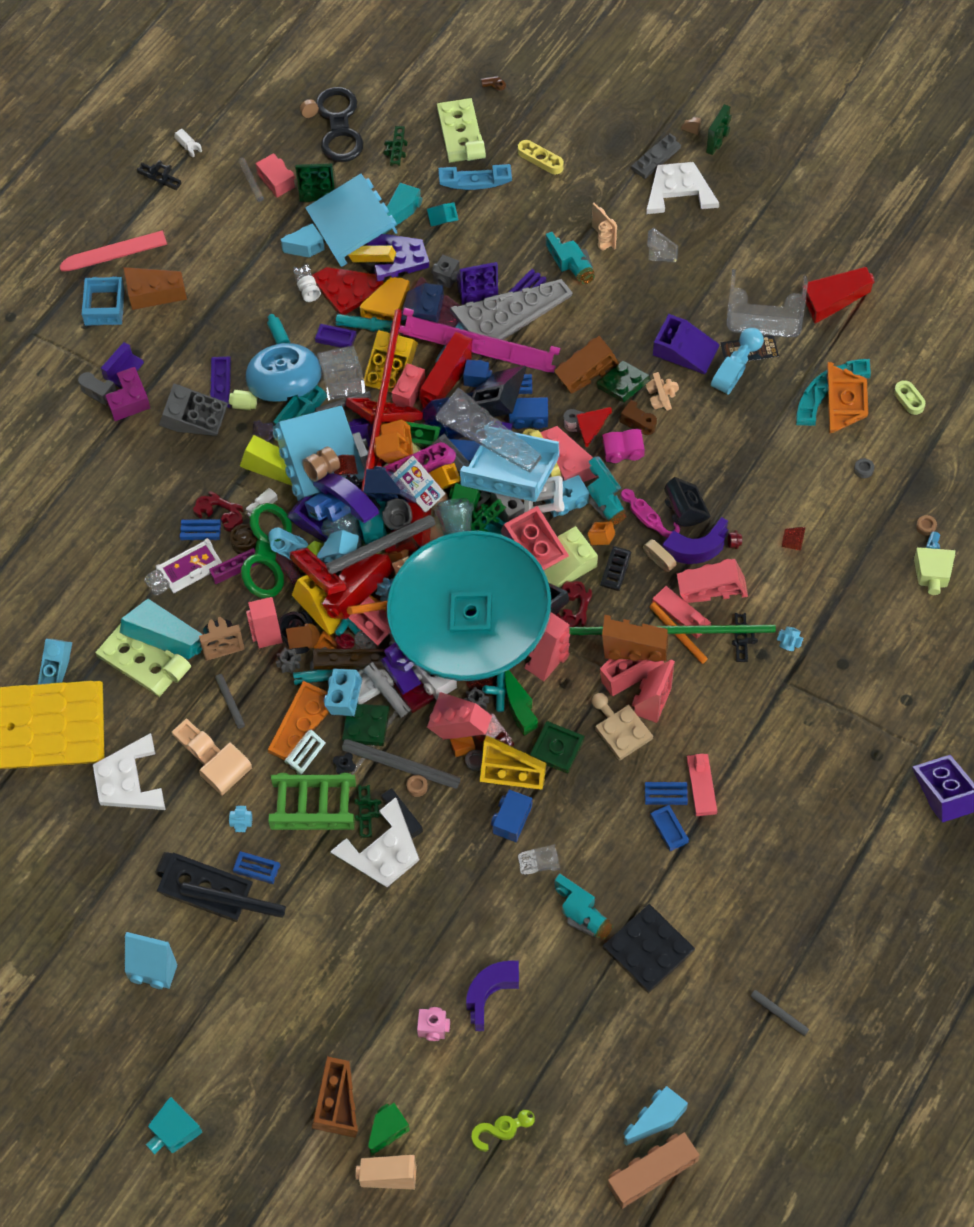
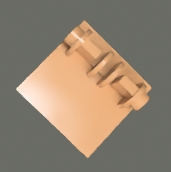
[592,203,617,250]

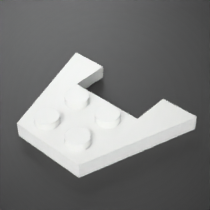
[647,162,719,214]
[93,733,166,810]
[330,797,420,887]

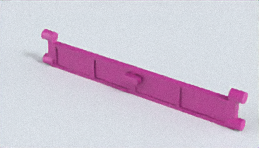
[399,308,560,373]

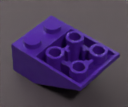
[457,262,498,305]
[653,314,720,374]

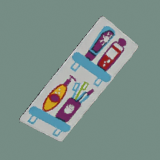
[394,456,445,512]

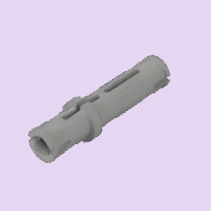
[362,662,411,718]

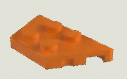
[827,362,868,433]

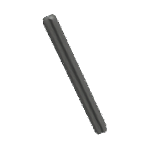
[326,515,435,574]
[342,739,460,789]

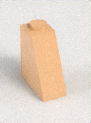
[356,1155,417,1190]

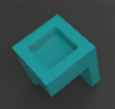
[427,202,459,226]

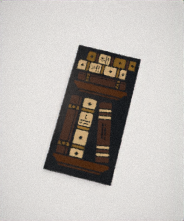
[720,335,779,361]

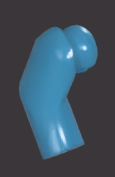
[926,532,941,549]

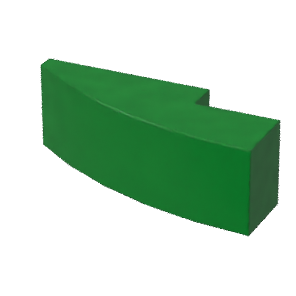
[505,670,538,736]

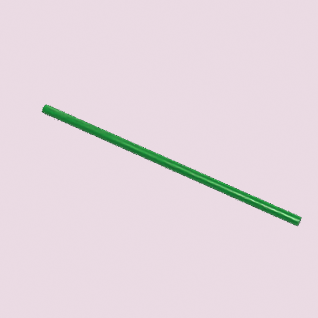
[569,625,776,635]

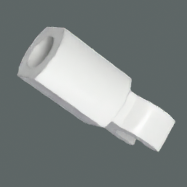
[174,129,202,157]
[246,488,278,517]

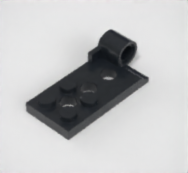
[155,852,253,922]

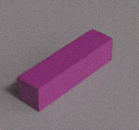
[209,548,260,584]

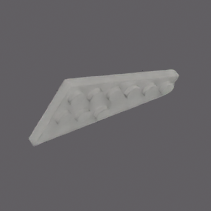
[449,279,573,340]

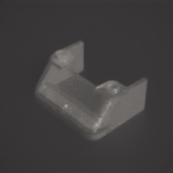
[727,269,808,338]

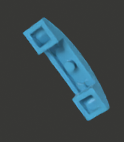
[438,164,512,190]

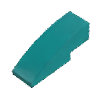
[273,385,328,424]

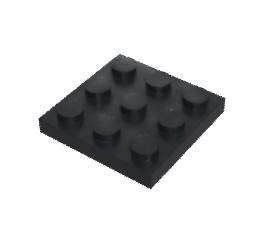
[603,904,695,994]

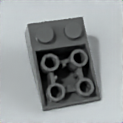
[159,384,228,436]

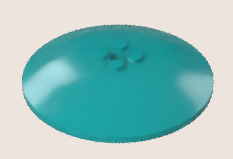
[387,531,551,681]

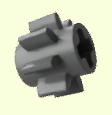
[276,648,301,674]
[464,687,489,710]

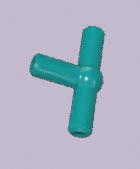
[335,618,362,636]
[482,672,506,712]

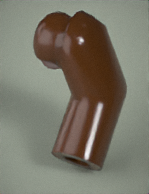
[481,76,506,91]

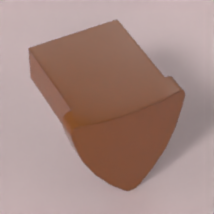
[286,623,320,649]

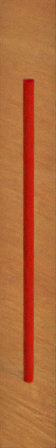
[361,309,402,495]

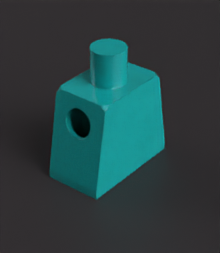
[146,1097,202,1155]

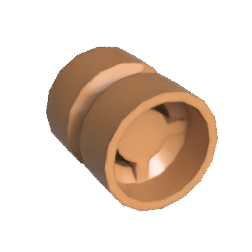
[302,446,340,482]

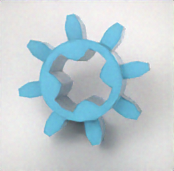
[376,578,394,601]
[777,626,803,651]
[229,806,252,832]

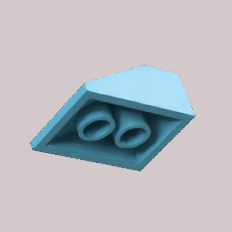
[125,932,178,989]

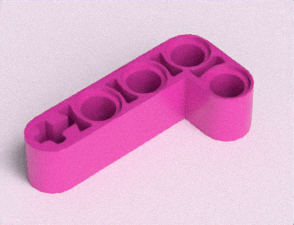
[384,442,456,473]

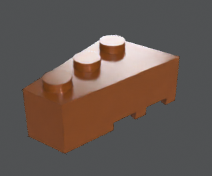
[123,267,187,310]
[602,615,668,662]
[311,1056,358,1138]

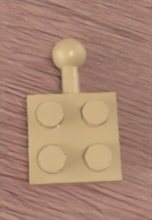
[592,693,653,761]

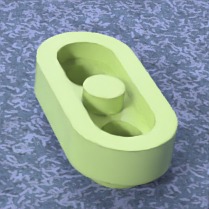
[894,381,926,415]

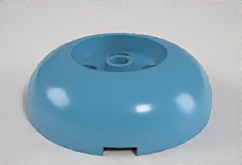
[246,343,322,401]

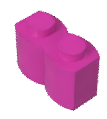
[603,429,645,463]

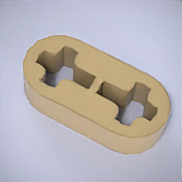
[643,539,677,572]

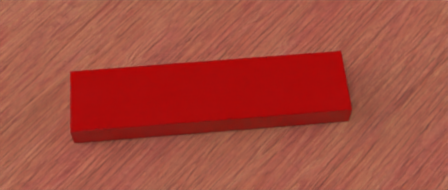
[290,548,346,595]

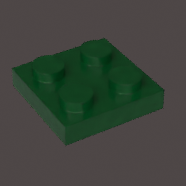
[706,104,732,155]
[596,361,651,403]
[342,704,390,746]
[530,721,585,774]

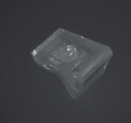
[647,228,678,262]

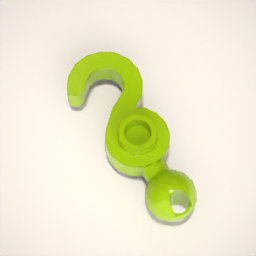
[471,1110,535,1152]

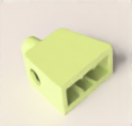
[914,547,955,595]

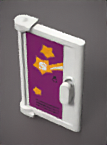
[156,538,222,594]

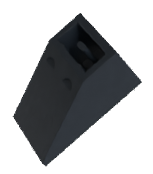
[469,366,527,419]

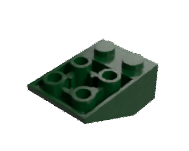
[295,163,336,202]

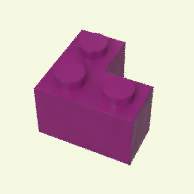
[105,367,151,421]

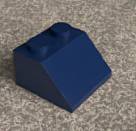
[400,283,444,325]
[364,466,416,503]

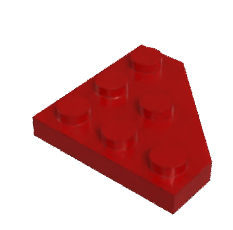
[311,267,384,315]
[346,398,423,424]

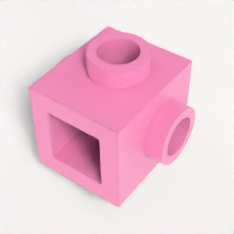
[417,1007,450,1041]

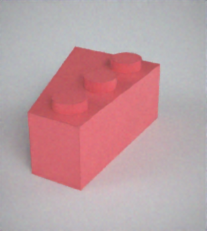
[540,426,598,482]
[677,559,748,603]

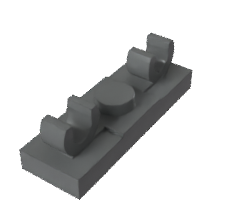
[631,133,681,179]

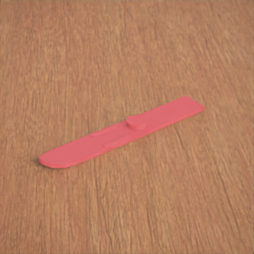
[60,230,167,271]

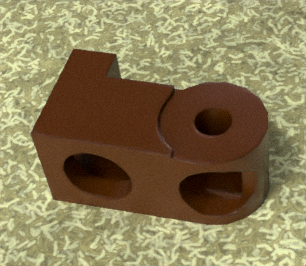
[620,400,657,435]

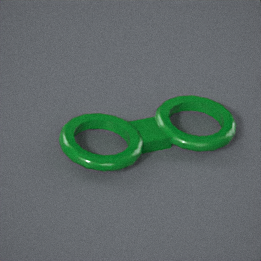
[241,503,292,598]

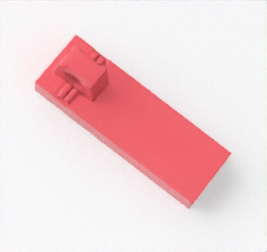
[652,586,711,639]
[687,754,717,816]

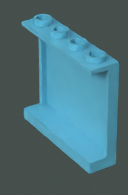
[305,174,398,267]
[273,405,365,501]
[460,426,560,502]

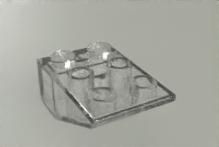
[317,346,365,400]

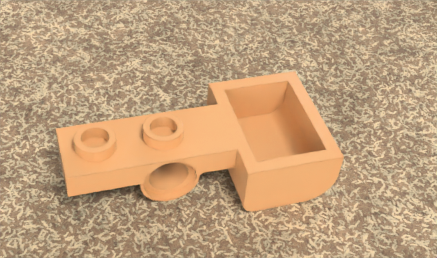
[172,718,252,796]

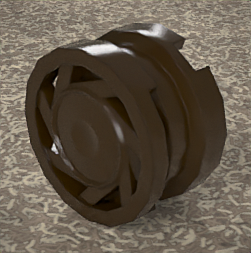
[230,524,258,554]

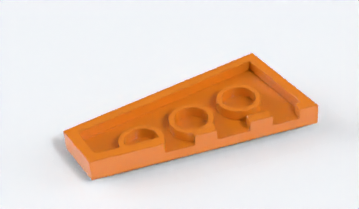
[268,681,339,760]

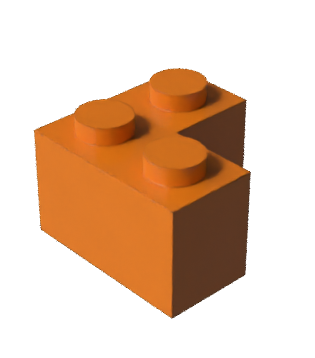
[374,420,414,464]

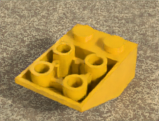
[362,330,418,393]
[292,575,342,636]

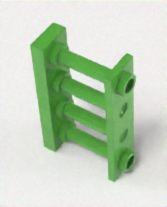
[269,773,356,830]

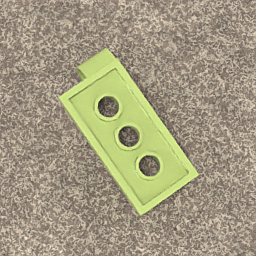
[437,98,486,163]
[95,624,191,697]

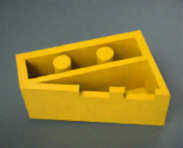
[480,735,546,790]

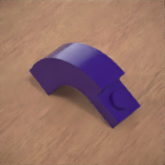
[663,517,729,564]
[466,961,519,1031]

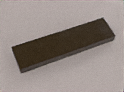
[313,649,387,670]

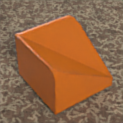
[588,522,615,545]
[450,736,475,757]

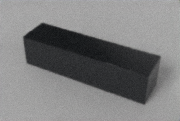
[381,788,423,839]

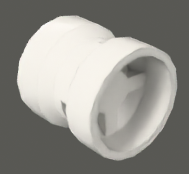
[297,275,321,302]

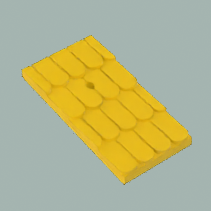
[0,681,104,769]

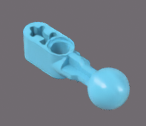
[711,328,764,394]

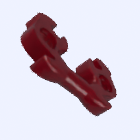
[193,491,243,532]
[556,581,592,627]

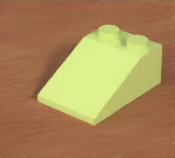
[544,526,598,588]

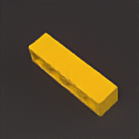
[348,246,396,262]

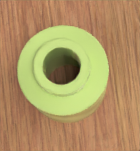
[229,390,257,411]

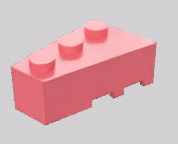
[246,597,283,648]
[525,612,570,681]
[600,659,664,696]
[427,692,492,740]

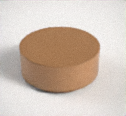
[300,100,319,118]
[916,515,937,536]
[407,775,428,797]

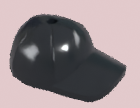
[278,611,311,654]

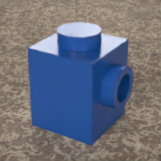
[463,359,492,387]

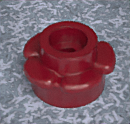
[727,530,742,549]
[335,633,355,649]

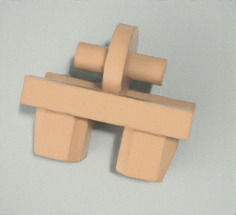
[646,372,679,410]

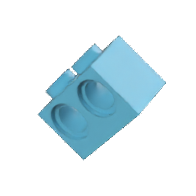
[324,669,363,716]

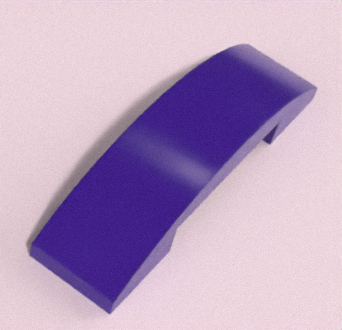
[313,473,379,523]

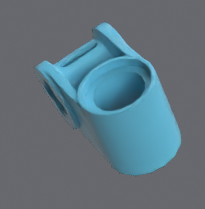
[269,528,308,561]

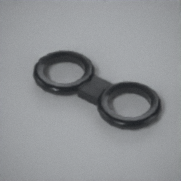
[316,87,364,162]

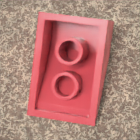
[500,506,569,570]
[632,660,675,723]

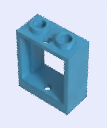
[82,277,125,325]

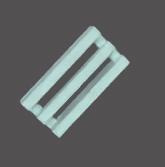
[284,729,326,775]

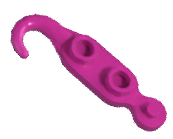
[620,489,680,538]

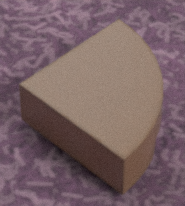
[681,117,701,135]

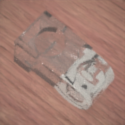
[518,844,561,874]

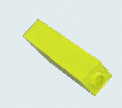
[240,435,292,486]

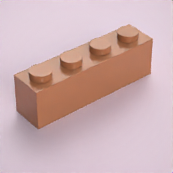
[607,1132,700,1209]

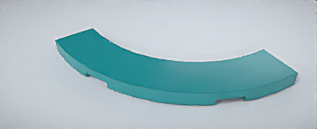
[796,359,871,426]

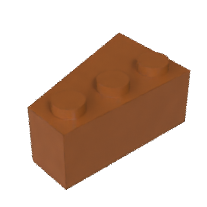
[554,336,619,394]

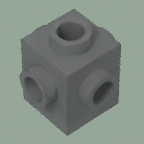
[431,255,460,288]

